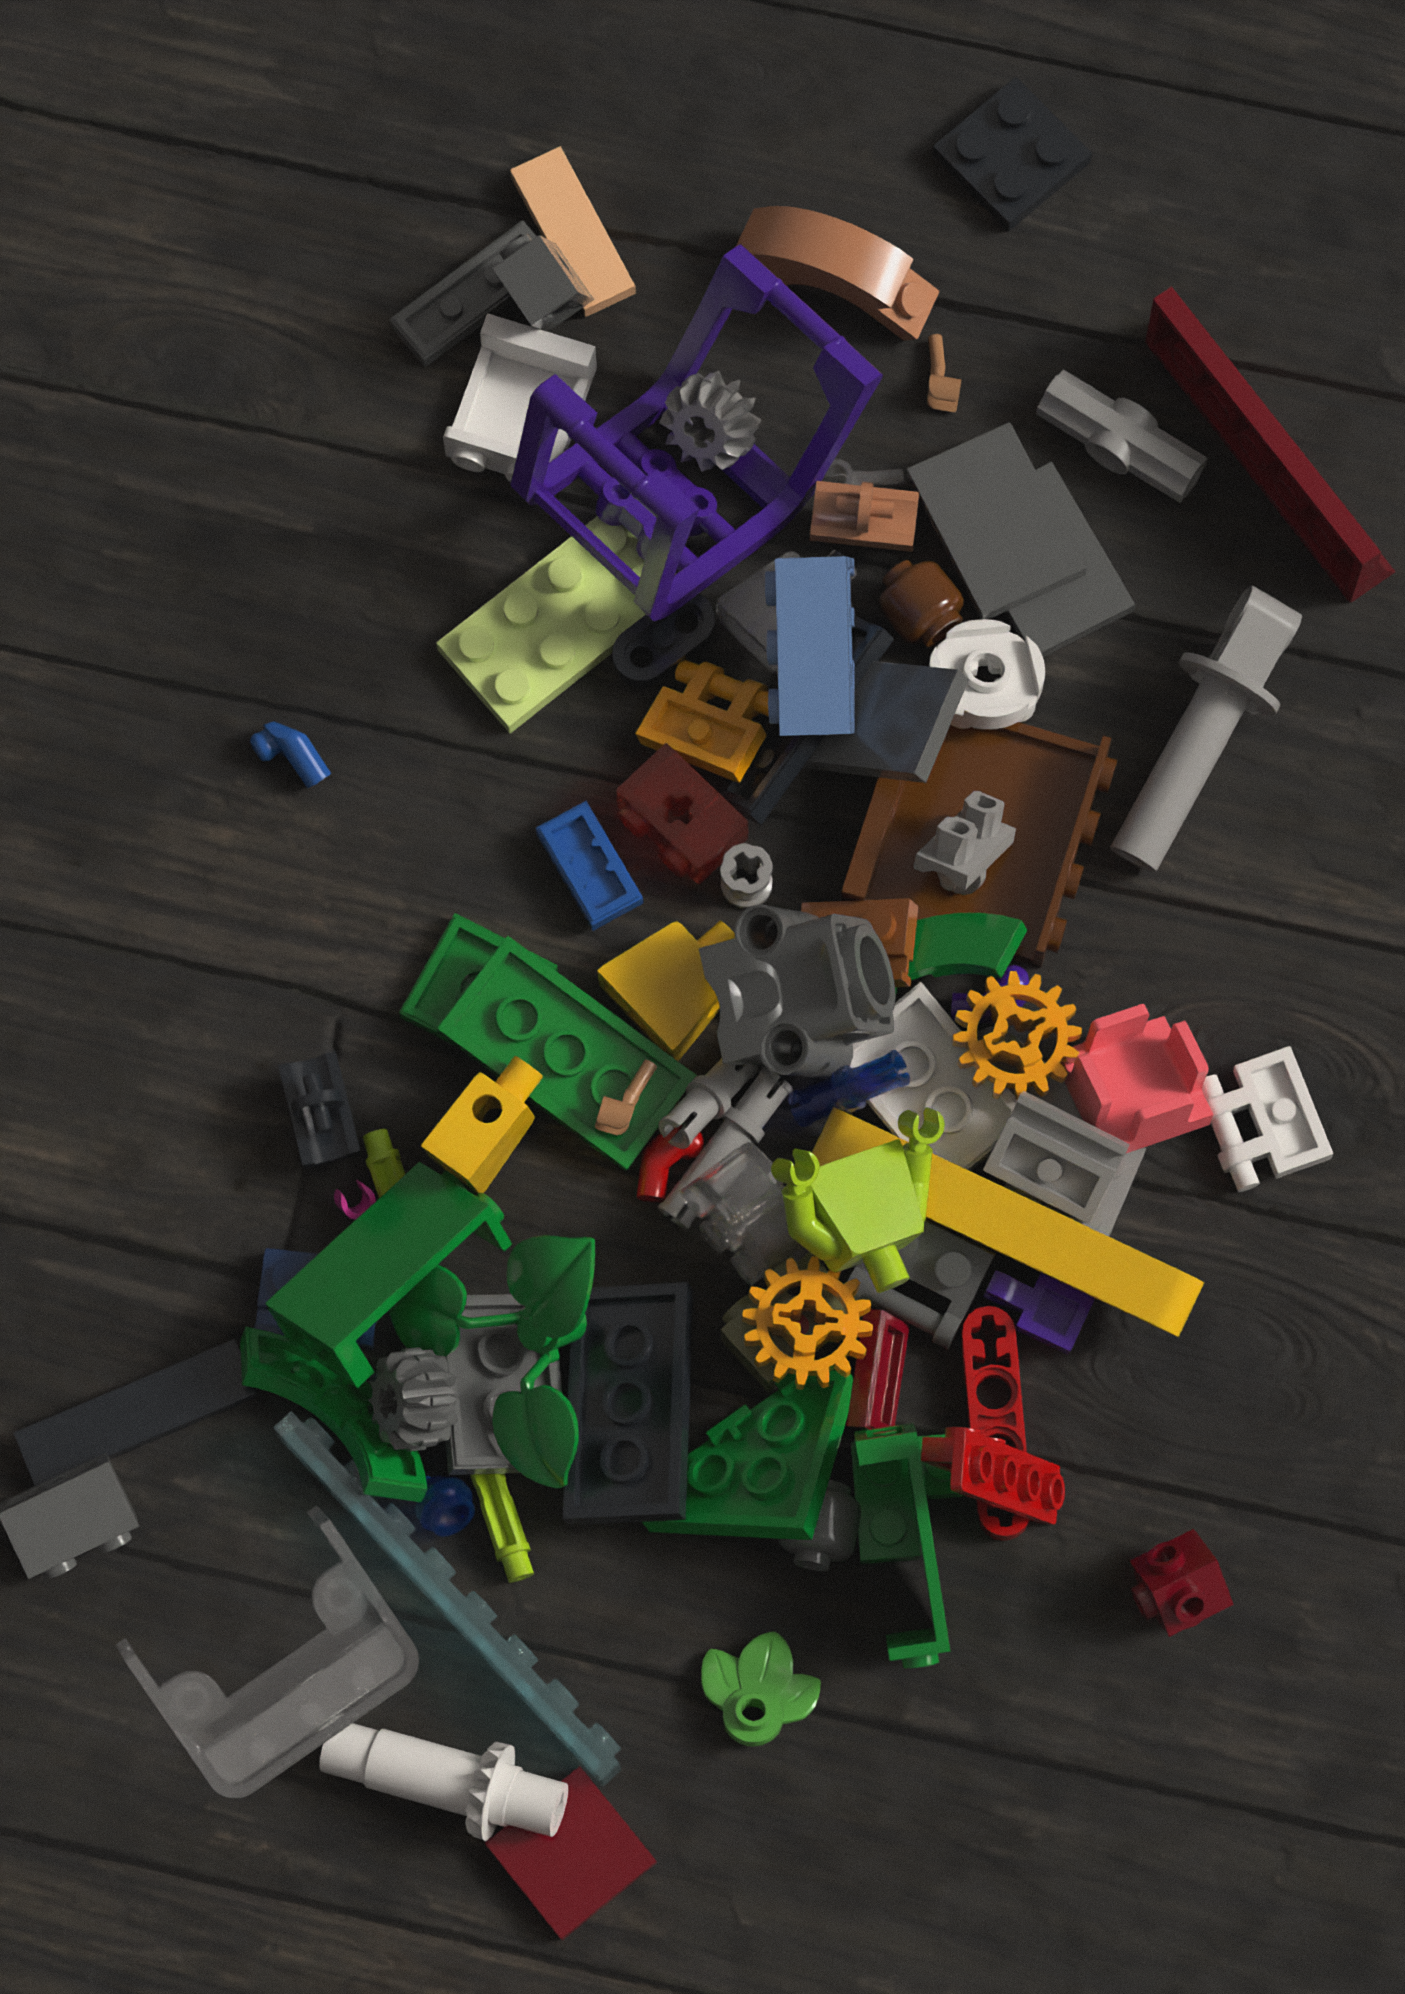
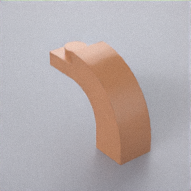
[736,206,940,341]

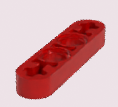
[961,1306,1030,1541]

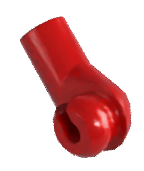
[637,1124,704,1203]

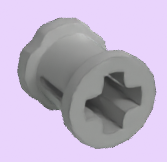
[720,843,773,909]

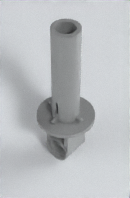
[1110,585,1302,873]

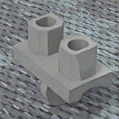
[914,791,1016,895]

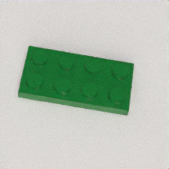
[437,936,697,1172]

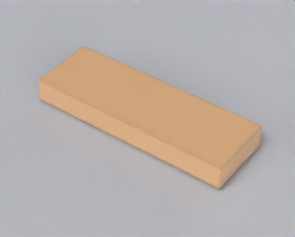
[510,146,636,317]

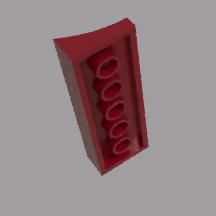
[1145,286,1396,603]

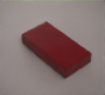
[847,1309,909,1431]

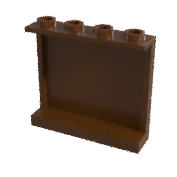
[841,722,1118,968]

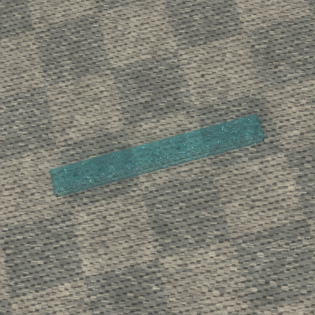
[273,1411,621,1787]

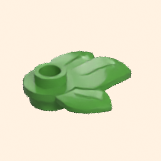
[701,1632,821,1747]

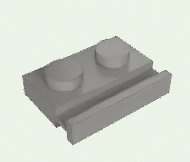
[983,1091,1130,1224]

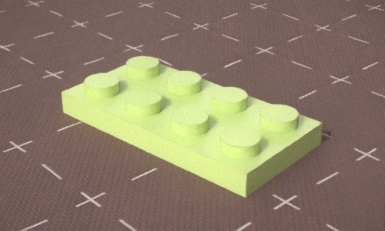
[436,516,676,733]

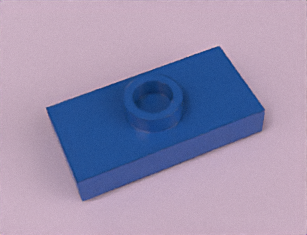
[535,801,643,931]

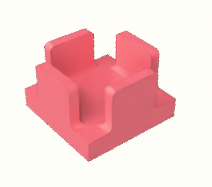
[1060,1004,1214,1154]

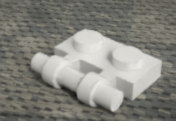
[1202,1046,1333,1192]

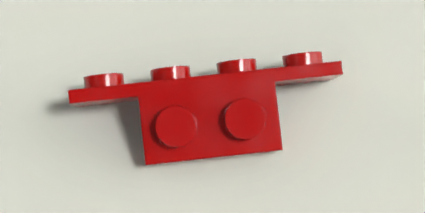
[921,1427,1065,1525]

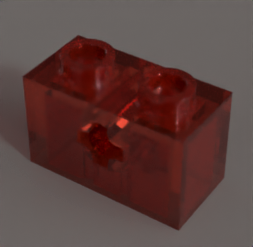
[616,743,748,885]

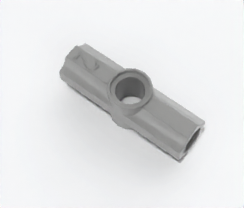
[1036,369,1208,503]

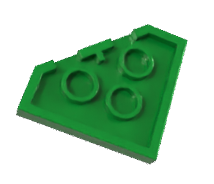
[642,1370,854,1540]

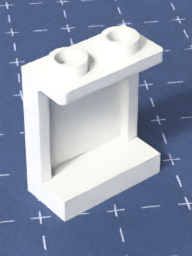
[443,313,597,482]

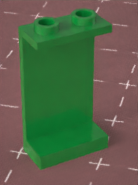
[265,1162,512,1388]
[854,1423,951,1668]

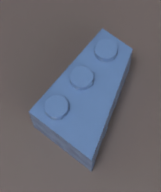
[765,556,855,736]

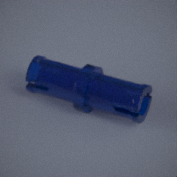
[788,1050,910,1128]

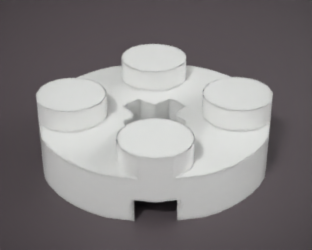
[929,619,1045,729]

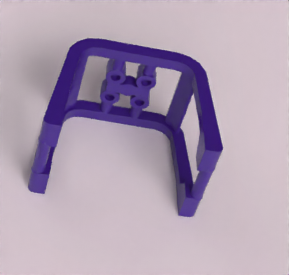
[510,244,883,621]

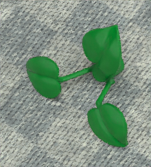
[389,1235,595,1488]

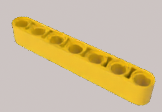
[812,1107,1204,1337]

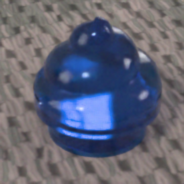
[415,1475,475,1537]

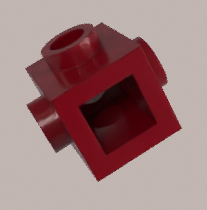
[1130,1529,1234,1637]

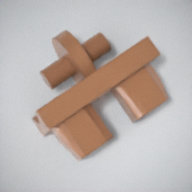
[810,481,919,552]

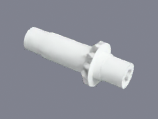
[320,1719,568,1841]

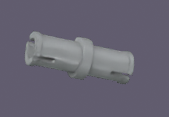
[659,1058,758,1149]

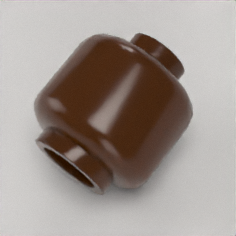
[878,560,964,647]

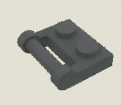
[847,1218,997,1350]

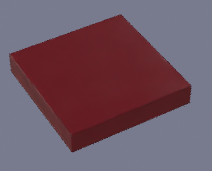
[485,1766,657,1941]

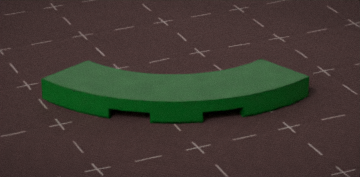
[895,913,1027,995]
[240,1327,427,1502]

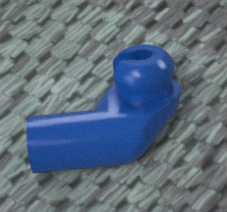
[250,721,331,789]

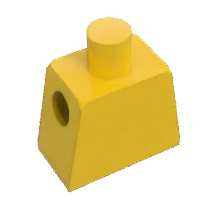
[597,921,735,1061]
[421,1056,543,1193]

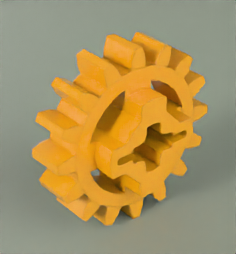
[952,971,1082,1101]
[742,1256,873,1390]

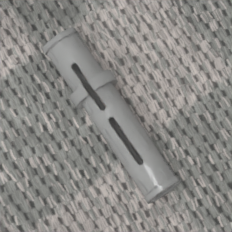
[657,1067,793,1230]

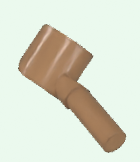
[927,334,962,412]
[595,1060,657,1135]

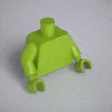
[771,1107,945,1293]

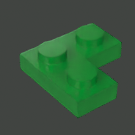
[850,1434,965,1564]

